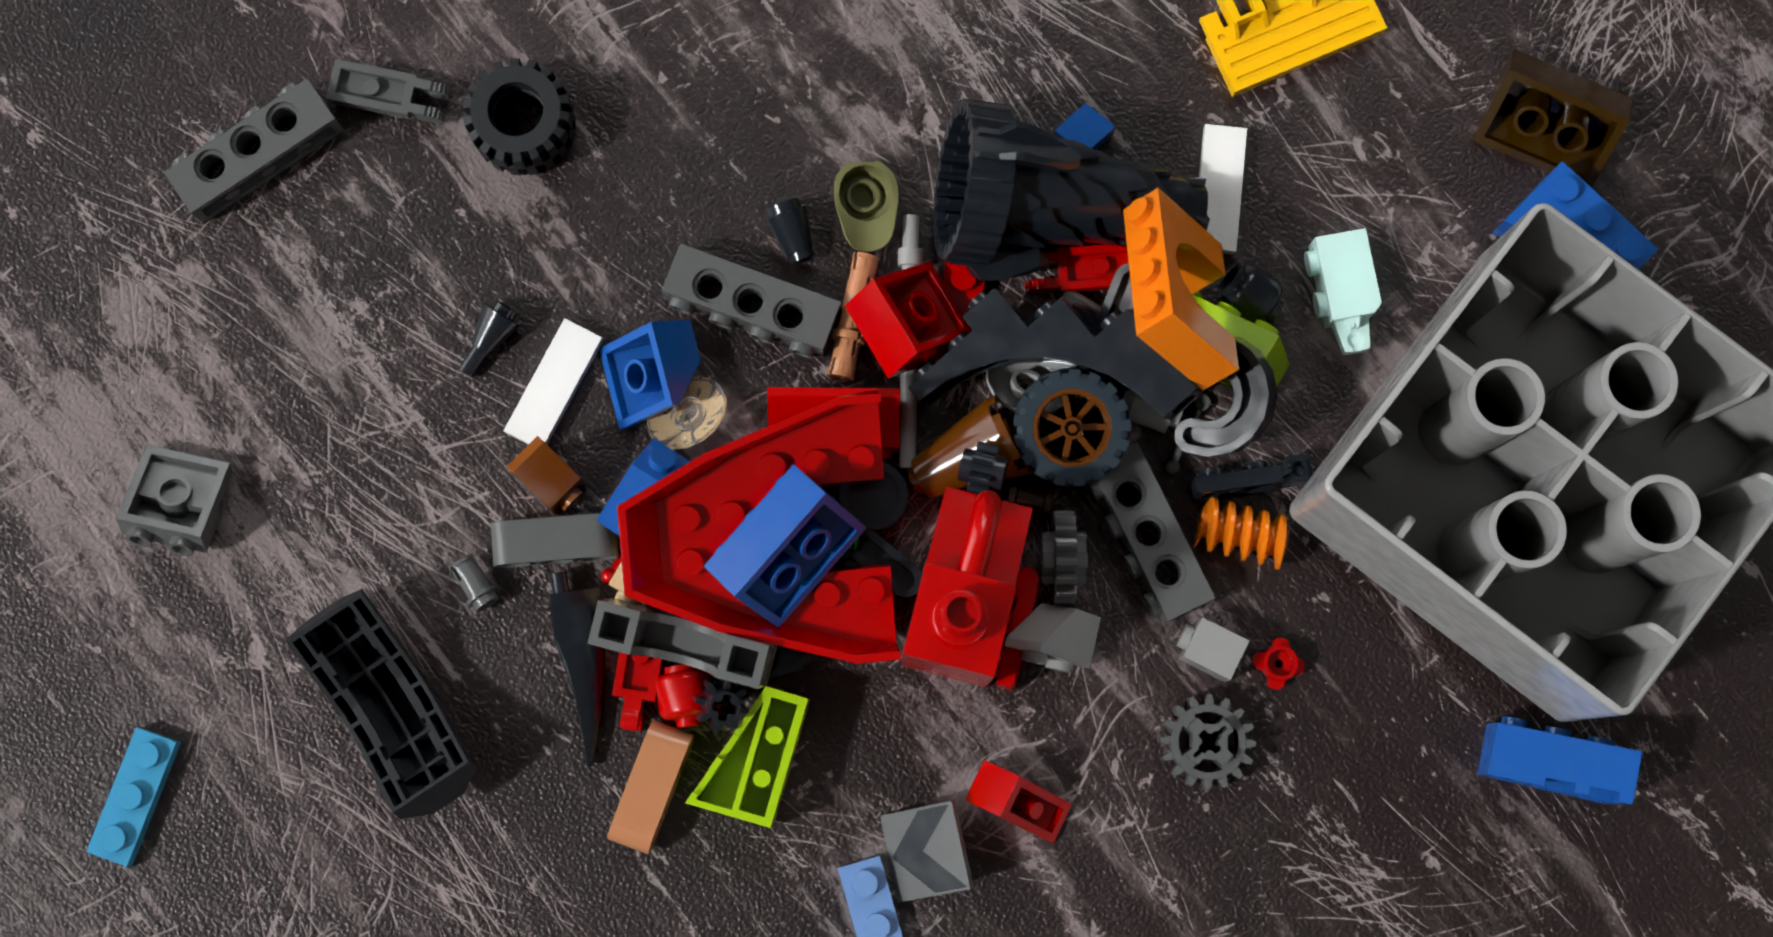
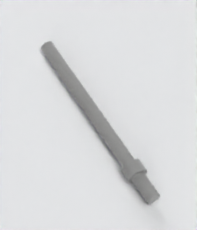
[898,214,923,470]

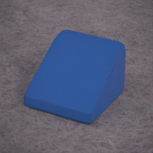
[1054,103,1116,150]

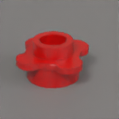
[1252,638,1305,690]

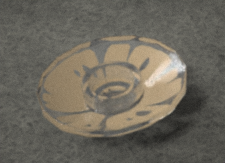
[647,376,727,450]

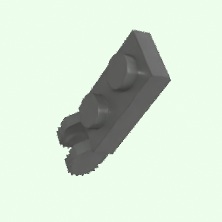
[326,59,451,124]

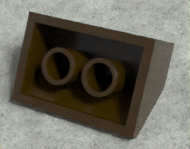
[1473,49,1632,188]

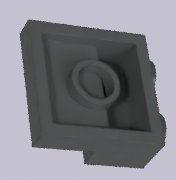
[116,445,233,557]

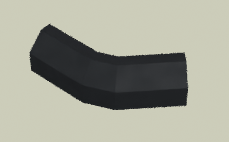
[286,589,476,819]

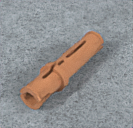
[827,252,880,382]

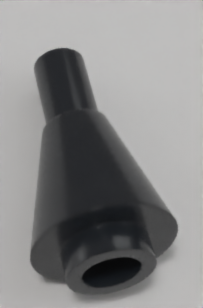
[459,300,521,377]

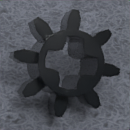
[957,441,1009,494]
[692,679,749,733]

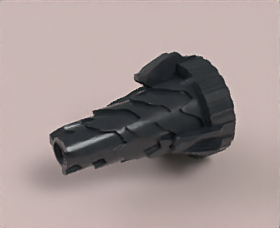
[933,98,1210,282]

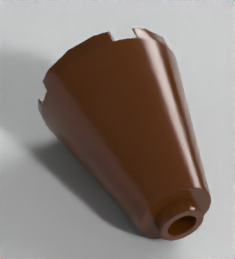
[907,394,1033,498]

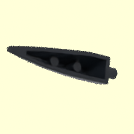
[547,571,605,767]

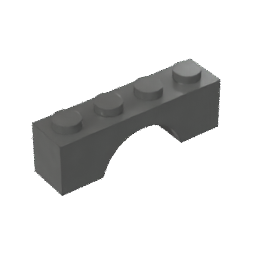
[587,598,777,689]

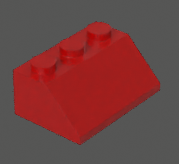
[767,387,900,461]

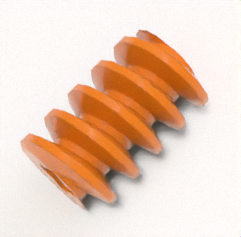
[1193,496,1289,570]

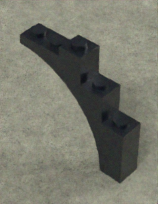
[908,288,1204,421]

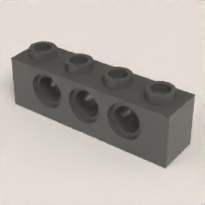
[164,78,345,223]
[662,243,842,359]
[1086,442,1215,624]

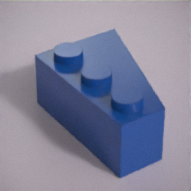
[1477,716,1643,805]

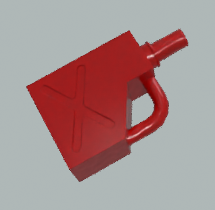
[902,486,1033,687]

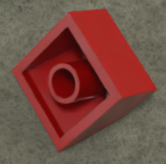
[845,261,972,378]

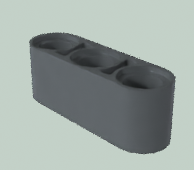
[491,513,619,568]

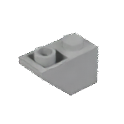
[1004,603,1101,673]

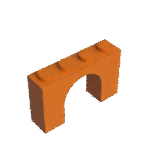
[1123,188,1239,390]

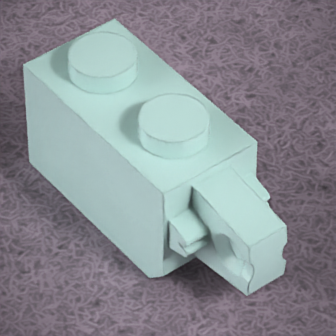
[1304,228,1382,356]

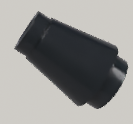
[766,197,815,264]

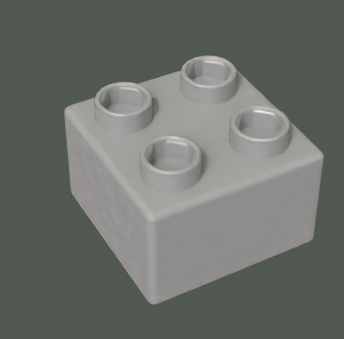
[1289,203,1773,722]

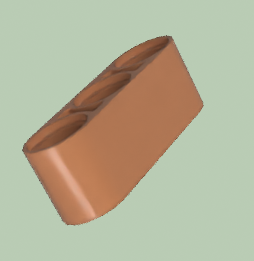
[607,719,695,855]

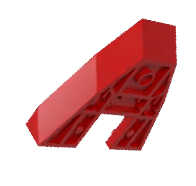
[617,389,901,664]

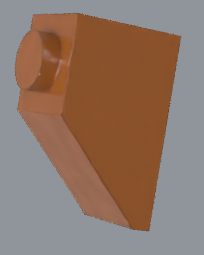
[506,436,586,514]

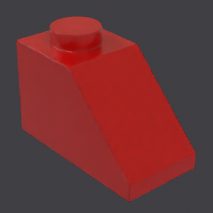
[965,760,1072,844]

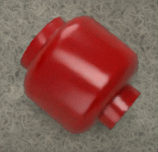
[656,664,715,728]

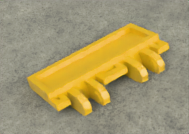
[1199,0,1387,97]

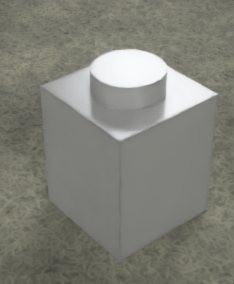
[1176,617,1249,682]

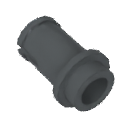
[448,554,499,612]

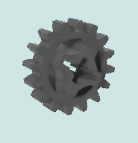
[1040,511,1088,606]
[1159,694,1256,790]

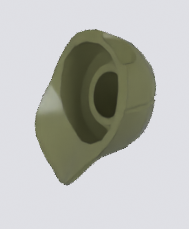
[834,161,899,252]

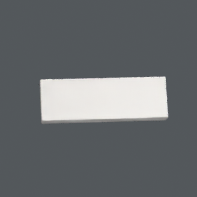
[1199,124,1247,255]
[503,318,604,445]

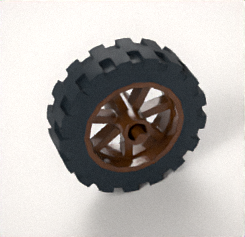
[1013,368,1131,486]

